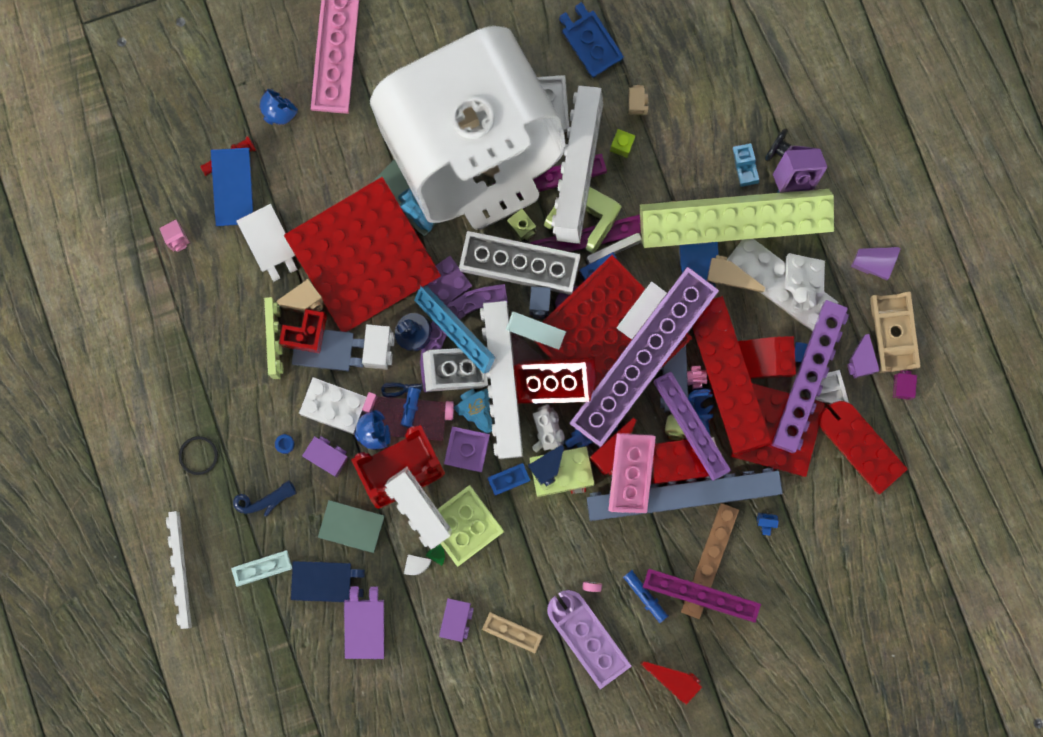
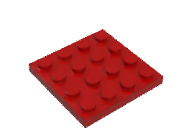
[731,383,825,477]

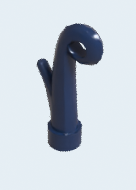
[233,480,297,517]

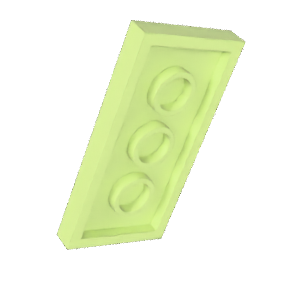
[264,297,284,379]

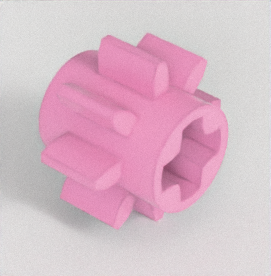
[687,366,707,389]

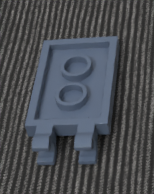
[292,327,365,372]

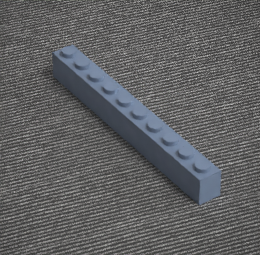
[586,468,782,521]

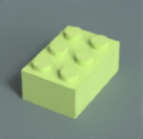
[529,446,594,497]

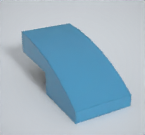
[733,143,760,187]

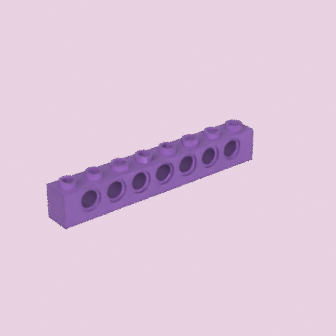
[772,300,849,453]

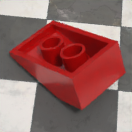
[738,336,796,379]
[589,418,636,476]
[640,661,702,705]

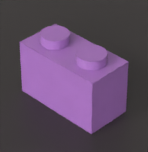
[302,436,349,478]
[439,598,474,642]

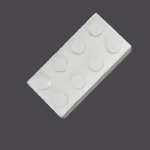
[385,467,452,549]

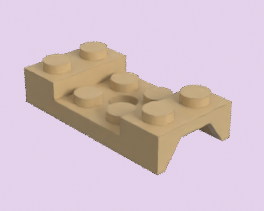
[870,292,920,373]

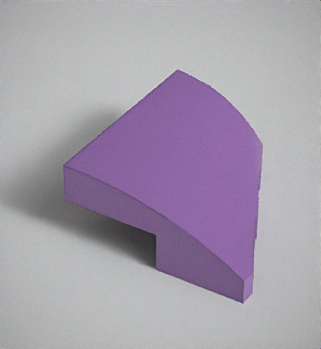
[851,247,901,280]

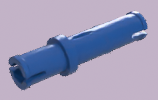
[623,570,669,623]

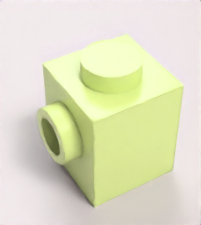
[507,209,536,241]

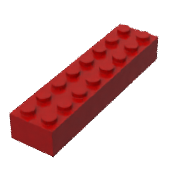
[692,296,771,456]

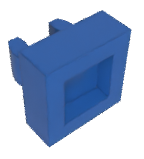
[757,513,779,536]

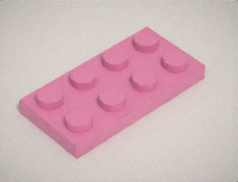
[608,433,656,513]

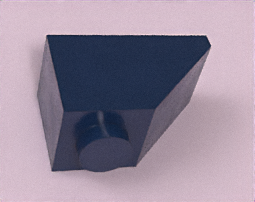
[528,445,564,487]

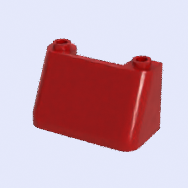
[351,425,445,508]

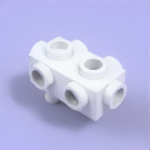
[532,405,565,452]

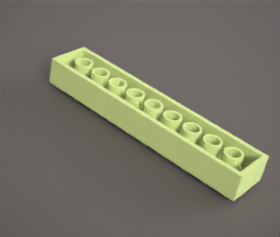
[640,189,834,248]

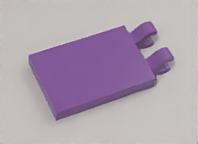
[344,586,384,659]

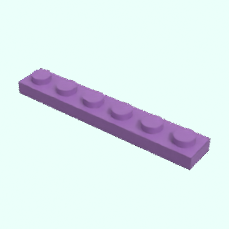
[653,372,731,481]

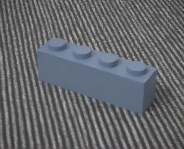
[660,345,688,413]

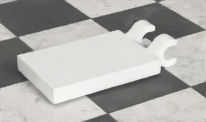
[237,204,298,281]

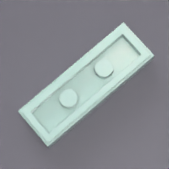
[506,312,566,349]
[231,550,292,587]

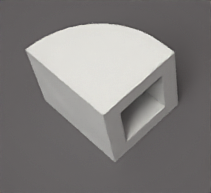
[404,555,432,575]

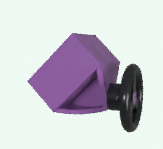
[765,128,827,193]

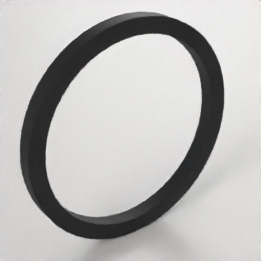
[179,436,218,475]

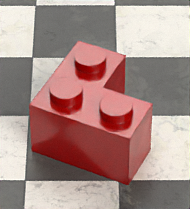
[279,309,327,353]

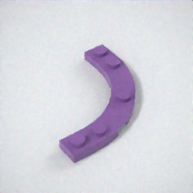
[420,284,508,393]

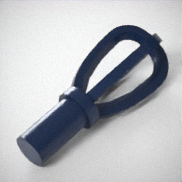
[381,383,422,398]

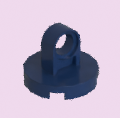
[395,313,432,351]

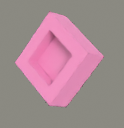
[362,392,377,413]

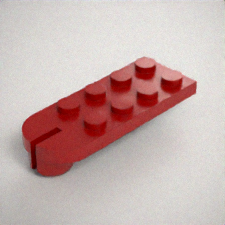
[820,401,908,495]

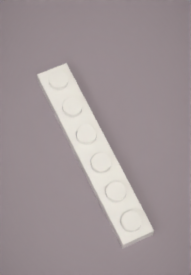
[166,511,192,629]

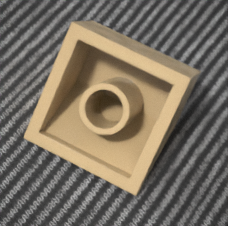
[277,279,324,313]

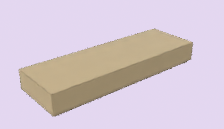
[482,612,543,653]

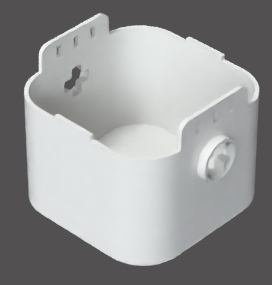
[370,26,566,230]

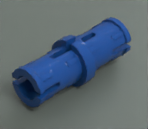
[400,387,421,428]

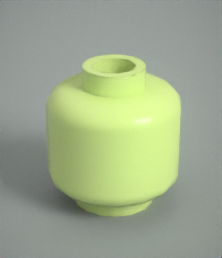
[665,414,686,441]

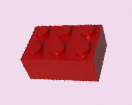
[650,440,709,485]

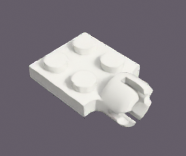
[785,253,825,311]

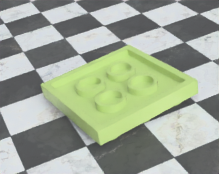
[437,485,505,567]

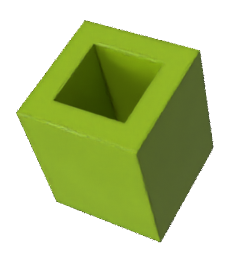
[610,129,635,158]

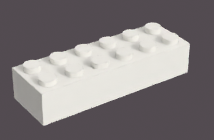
[459,231,580,295]

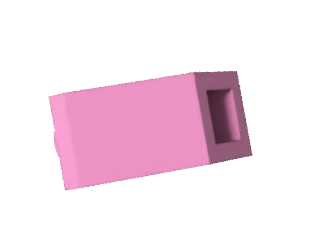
[159,220,190,252]

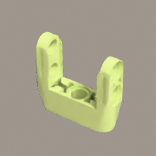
[544,187,621,253]

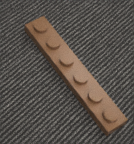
[681,503,739,619]

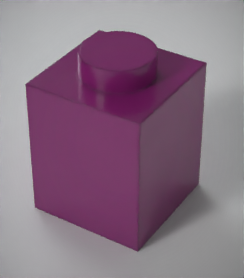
[892,370,917,400]

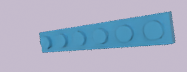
[414,285,496,374]

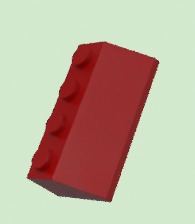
[513,359,596,403]

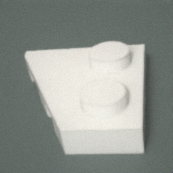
[804,370,849,404]

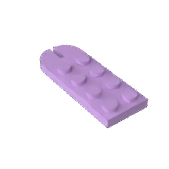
[547,590,632,689]

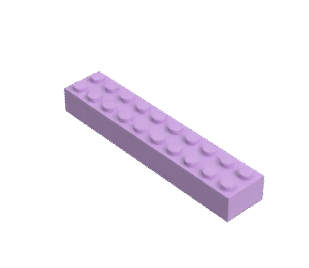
[569,267,719,447]

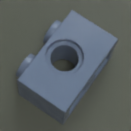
[529,286,551,319]

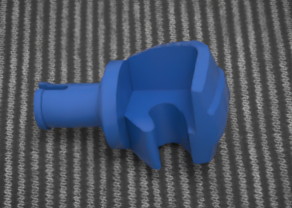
[688,388,714,437]

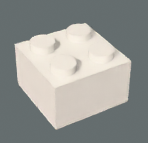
[362,324,395,370]

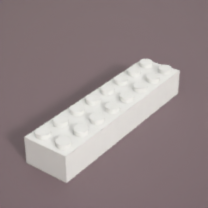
[552,86,603,244]
[480,301,523,459]

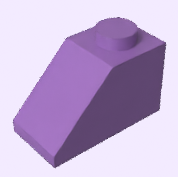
[848,334,879,379]

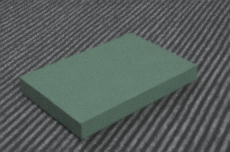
[318,500,385,553]

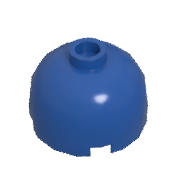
[259,89,298,125]
[355,410,390,450]

